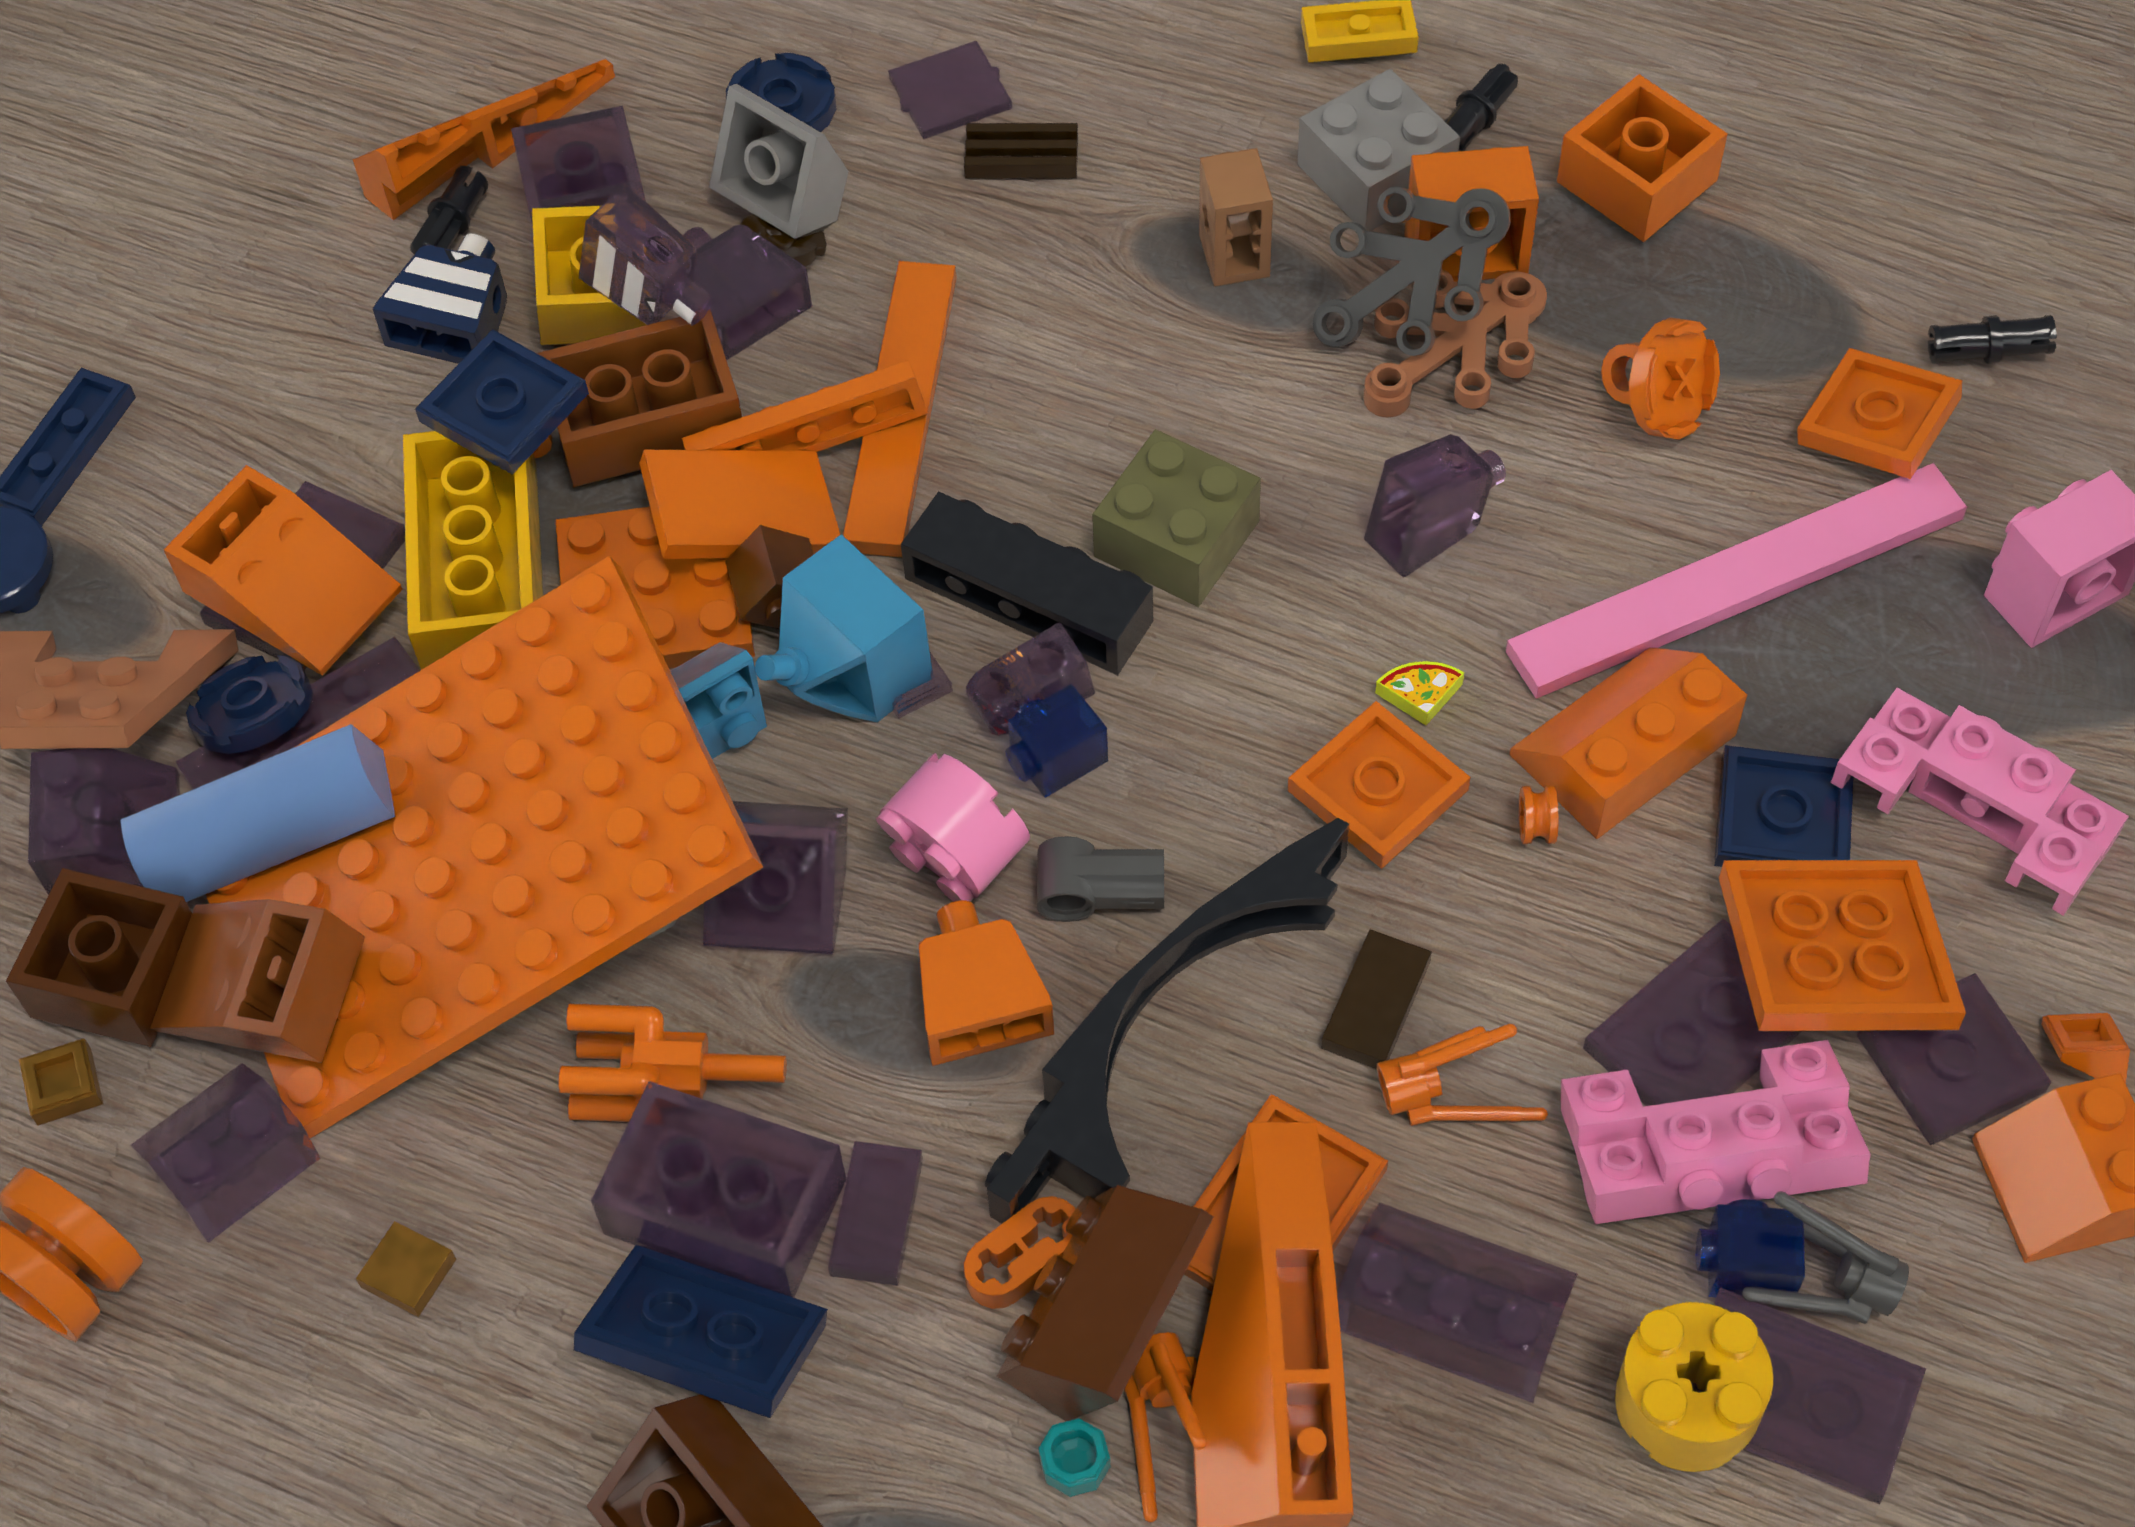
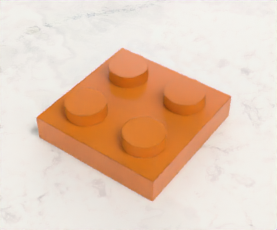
[1797,348,1962,479]
[1288,701,1471,869]

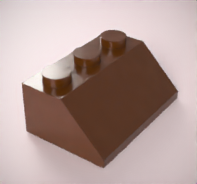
[997,1185,1214,1421]
[586,1394,823,1527]

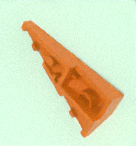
[353,59,615,220]

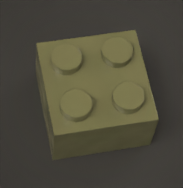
[1092,429,1261,607]

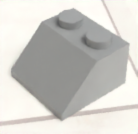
[709,84,848,238]

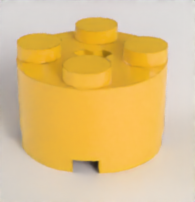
[1615,1302,1773,1472]

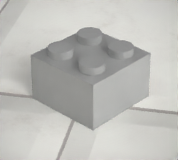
[1297,69,1460,231]

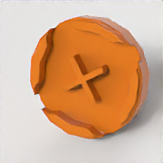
[1601,317,1720,440]

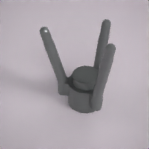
[1742,1191,1909,1324]

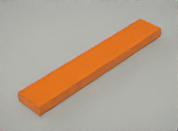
[843,261,957,557]

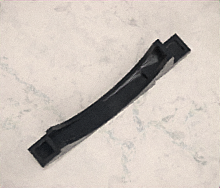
[985,818,1350,1224]

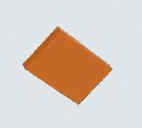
[639,450,840,559]
[1184,1094,1388,1291]

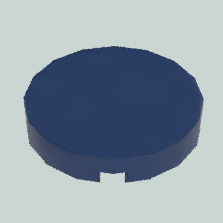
[726,52,836,132]
[186,655,313,754]

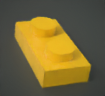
[1301,0,1419,63]

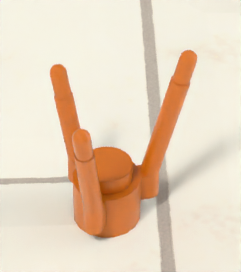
[1377,1024,1548,1126]
[1124,1332,1207,1522]

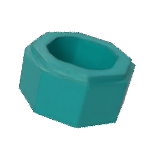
[1039,1418,1111,1497]

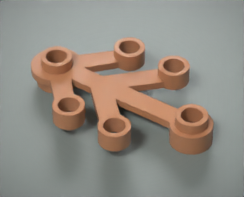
[1363,270,1547,418]

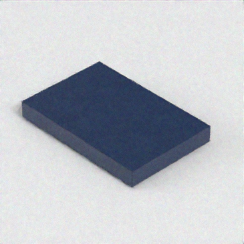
[573,1245,828,1418]

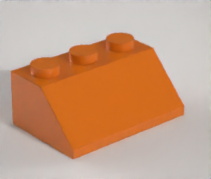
[1509,647,1747,839]

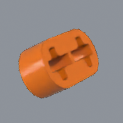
[964,1196,1075,1309]

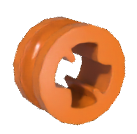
[1519,786,1559,844]

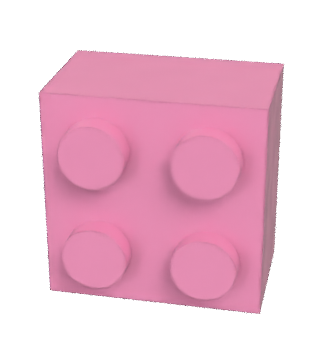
[1984,470,2135,648]

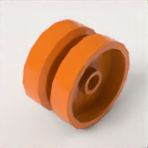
[0,1167,143,1342]

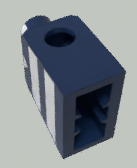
[373,234,507,364]

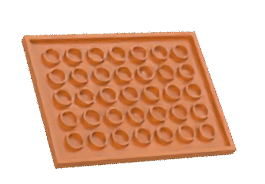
[206,556,763,1140]

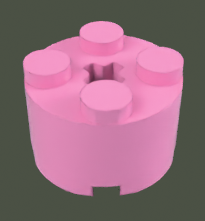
[876,753,1030,902]

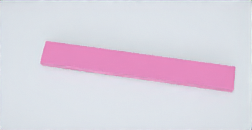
[1506,463,1967,699]

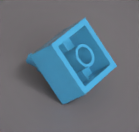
[755,534,934,722]

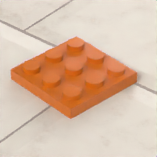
[555,506,755,669]
[1719,860,1966,1031]

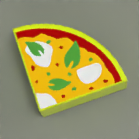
[1375,661,1465,726]

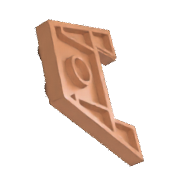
[0,629,239,749]

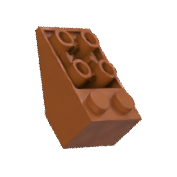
[150,899,365,1063]

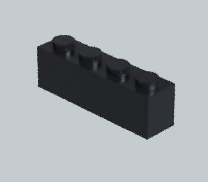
[901,491,1153,676]

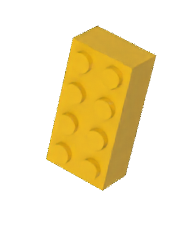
[403,431,543,670]

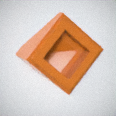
[2041,1013,2130,1083]

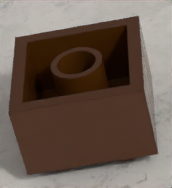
[6,868,192,1047]

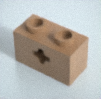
[1199,148,1273,287]

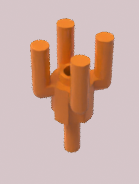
[559,1004,787,1123]

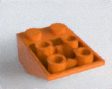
[163,465,403,676]

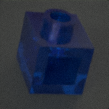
[1005,684,1108,798]
[1696,1199,1805,1300]

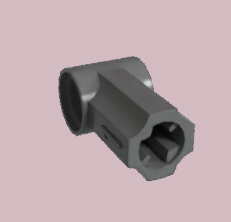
[1037,836,1164,922]

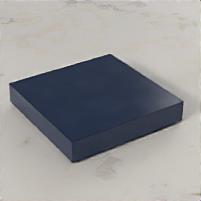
[415,329,589,475]
[1714,745,1854,867]

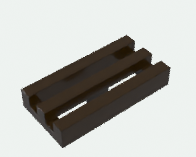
[964,123,1078,178]

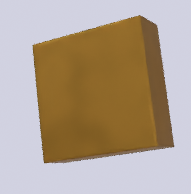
[19,1038,103,1126]
[356,1221,456,1317]

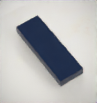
[0,368,136,526]

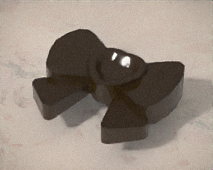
[738,214,827,271]

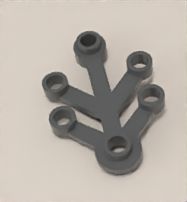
[1313,187,1511,356]

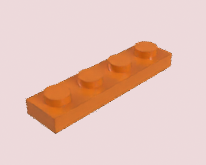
[682,360,928,452]

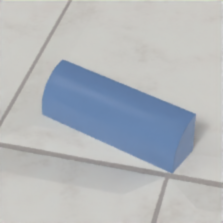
[120,724,395,902]

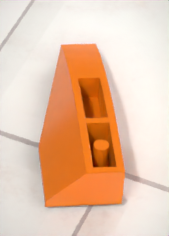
[1191,1122,1354,1527]

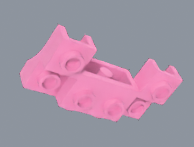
[1831,688,2128,916]
[1561,1040,1870,1225]

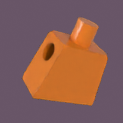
[919,900,1054,1066]

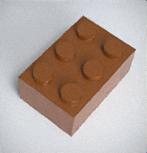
[537,309,742,487]

